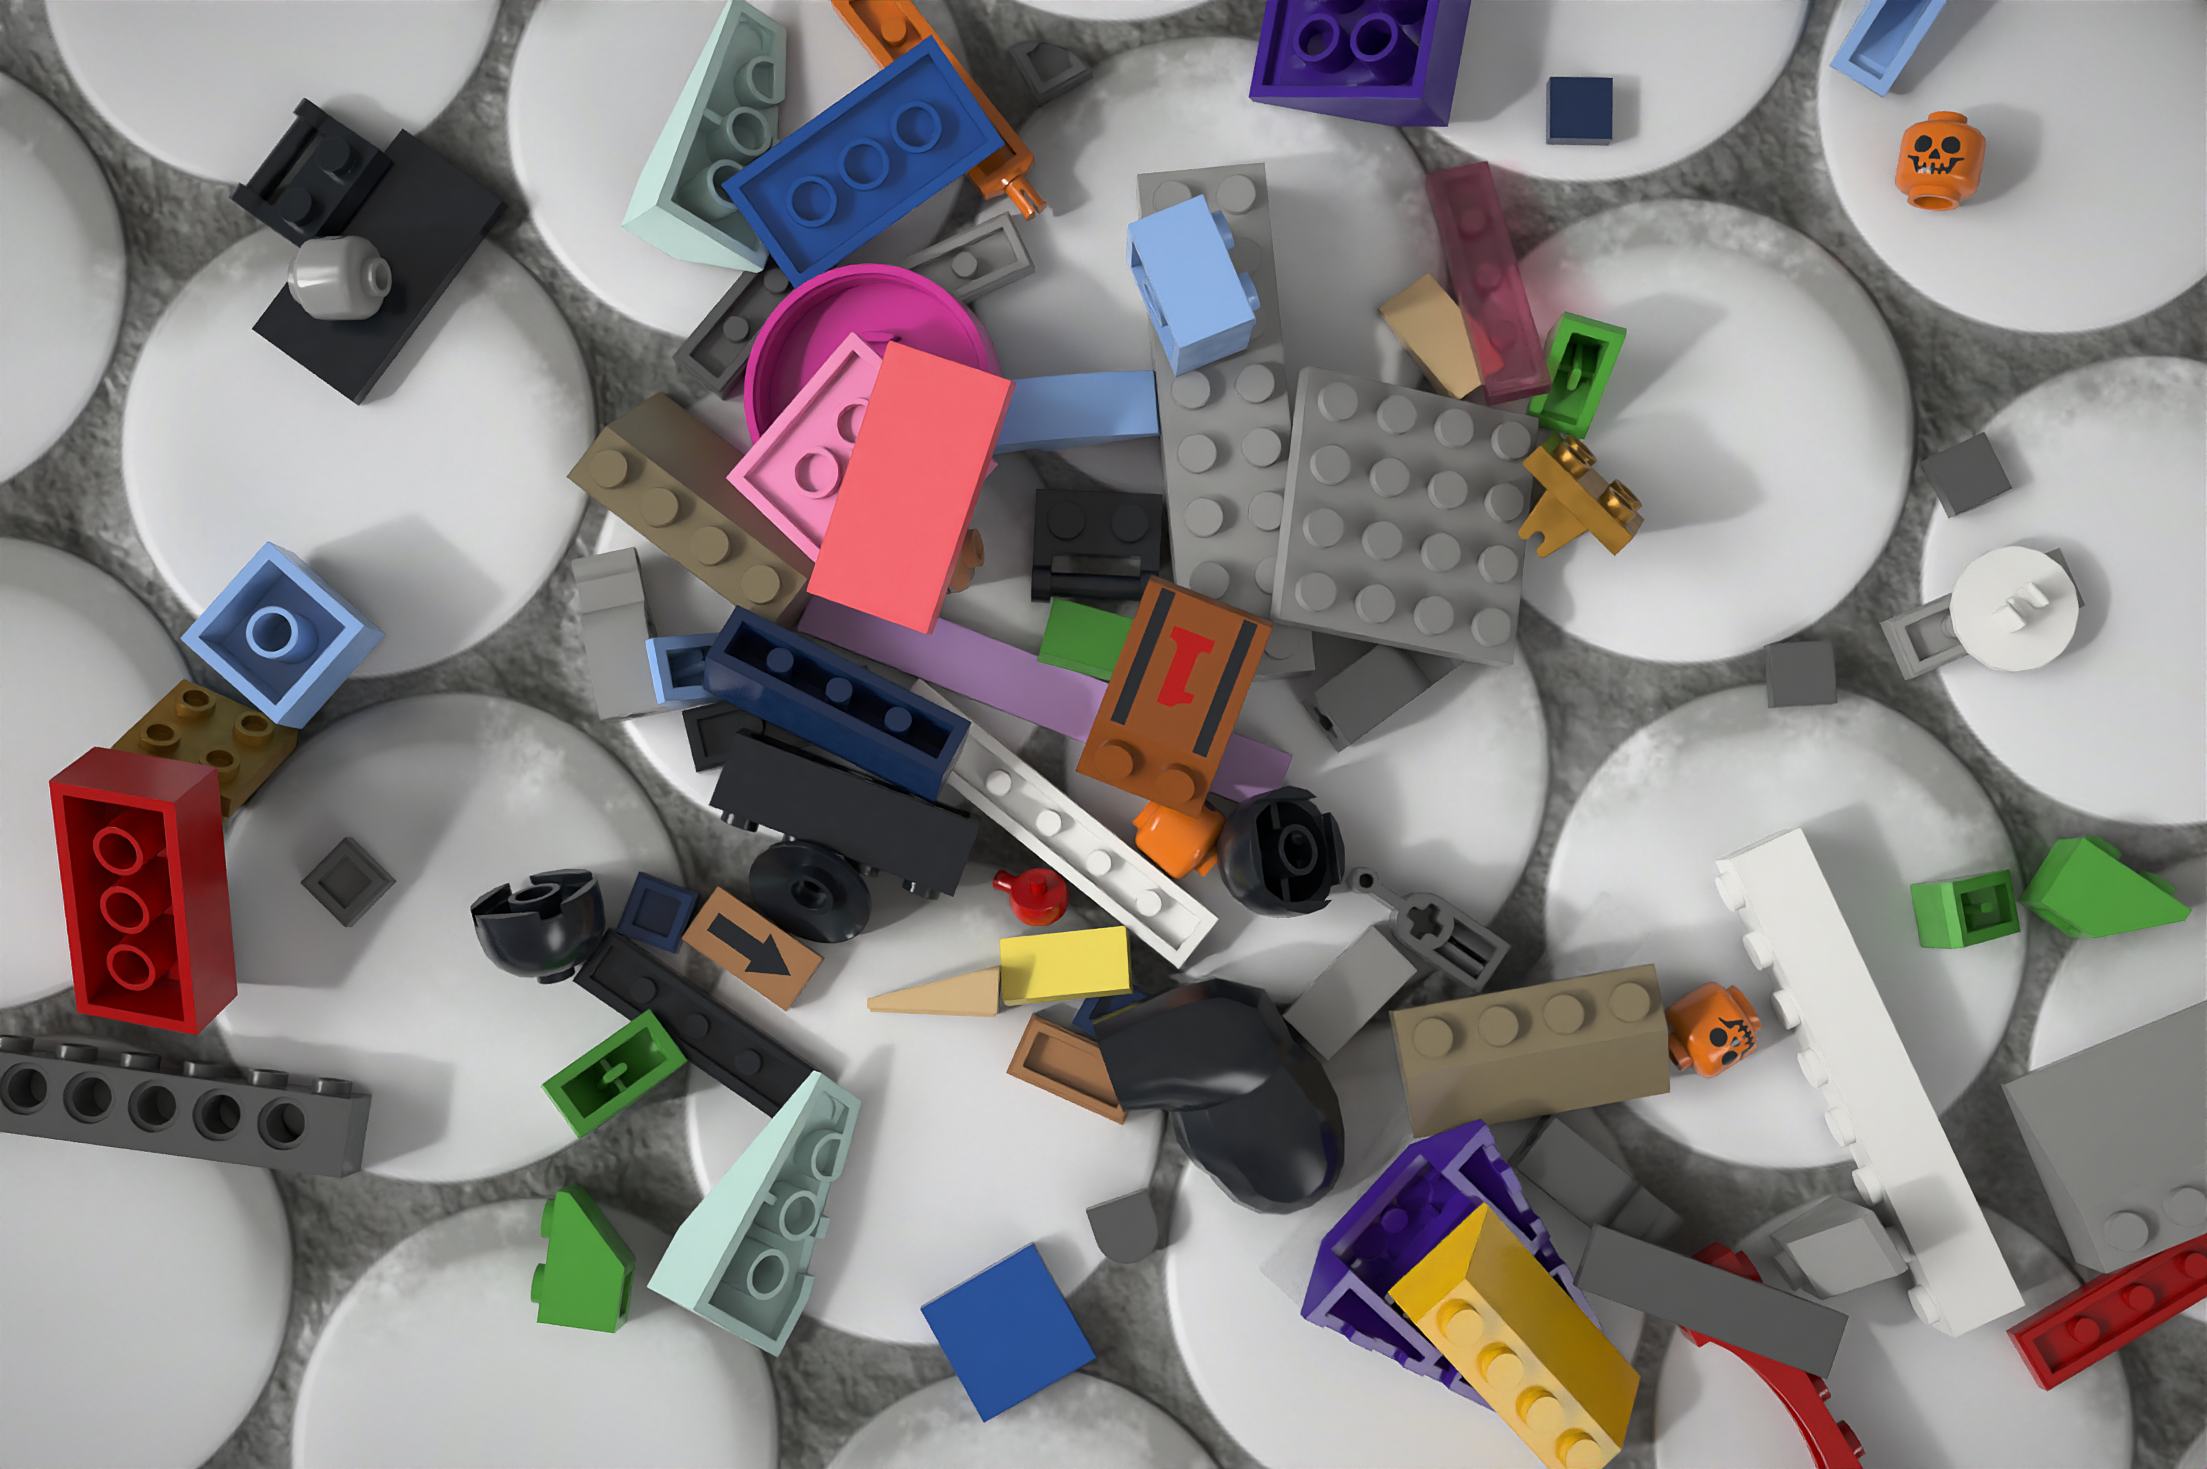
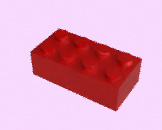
[49,746,238,1035]

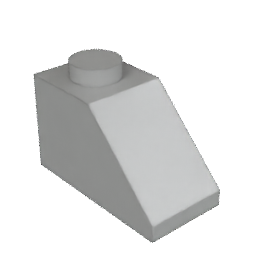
[1769,1195,1909,1300]

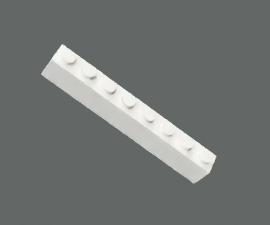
[1715,827,2025,1338]

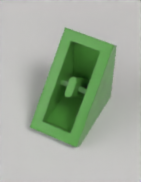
[1525,311,1627,439]
[1910,869,2021,949]
[541,1009,687,1139]

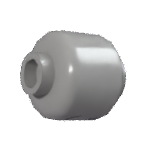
[288,236,392,320]

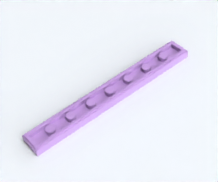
[797,595,1293,804]

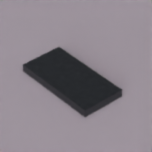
[252,128,508,406]

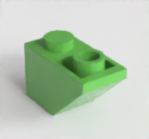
[2017,835,2192,938]
[531,1184,636,1333]

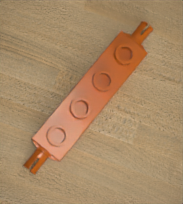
[831,0,1047,221]

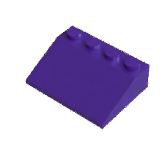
[1249,0,1471,127]

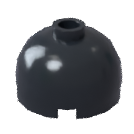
[1217,786,1345,918]
[470,869,606,984]

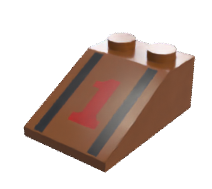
[1075,574,1275,819]

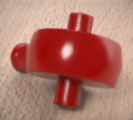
[993,868,1069,927]

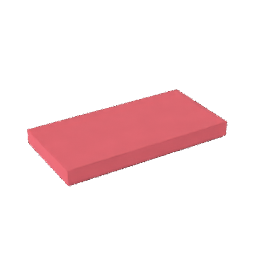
[806,340,1016,635]

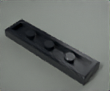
[572,927,822,1119]

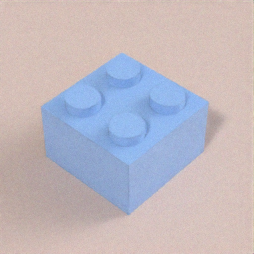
[1126,194,1260,377]
[180,541,386,729]

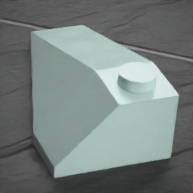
[621,0,787,273]
[647,1071,862,1357]

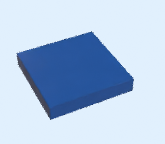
[920,1241,1096,1423]

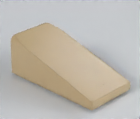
[1377,273,1507,401]
[867,965,1001,1017]

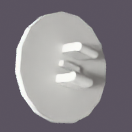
[1949,546,2079,673]

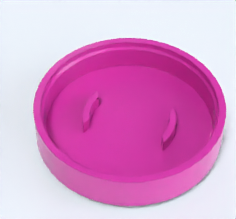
[744,263,1002,445]

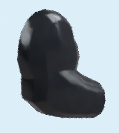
[1092,976,1345,1215]

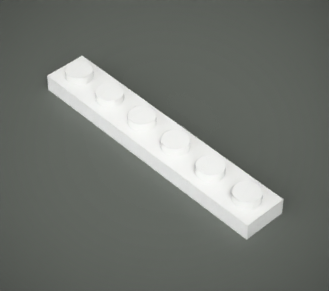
[909,678,1219,969]

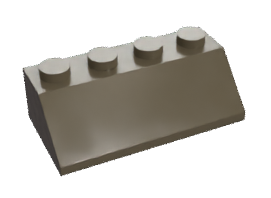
[566,391,815,631]
[1389,964,1670,1139]

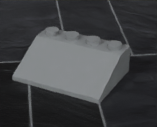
[2000,1000,2207,1274]

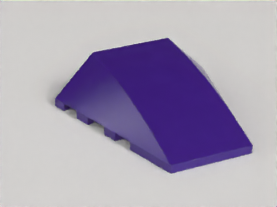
[1300,1119,1602,1413]

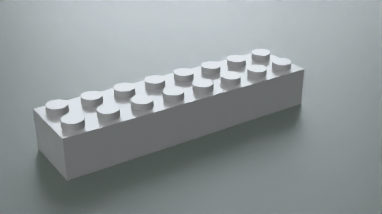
[1136,162,1315,682]

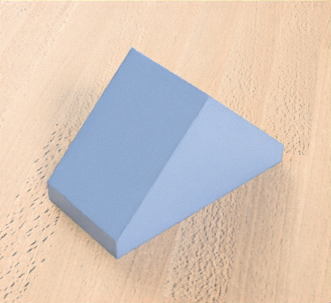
[645,632,724,711]

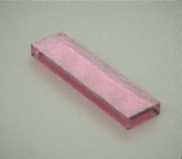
[1425,161,1552,406]

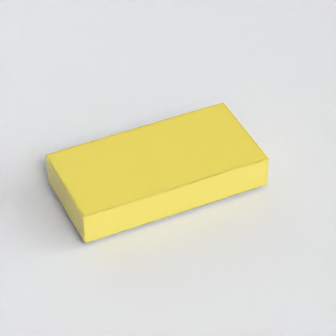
[1000,926,1133,1006]

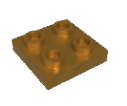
[1518,431,1645,558]
[111,679,299,823]

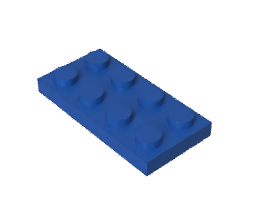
[721,35,1005,289]

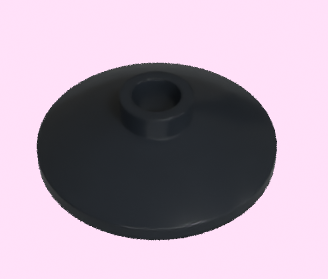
[749,841,872,943]

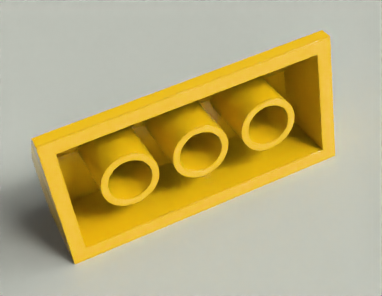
[1388,1202,1641,1469]

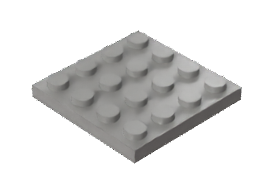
[1270,365,1539,668]

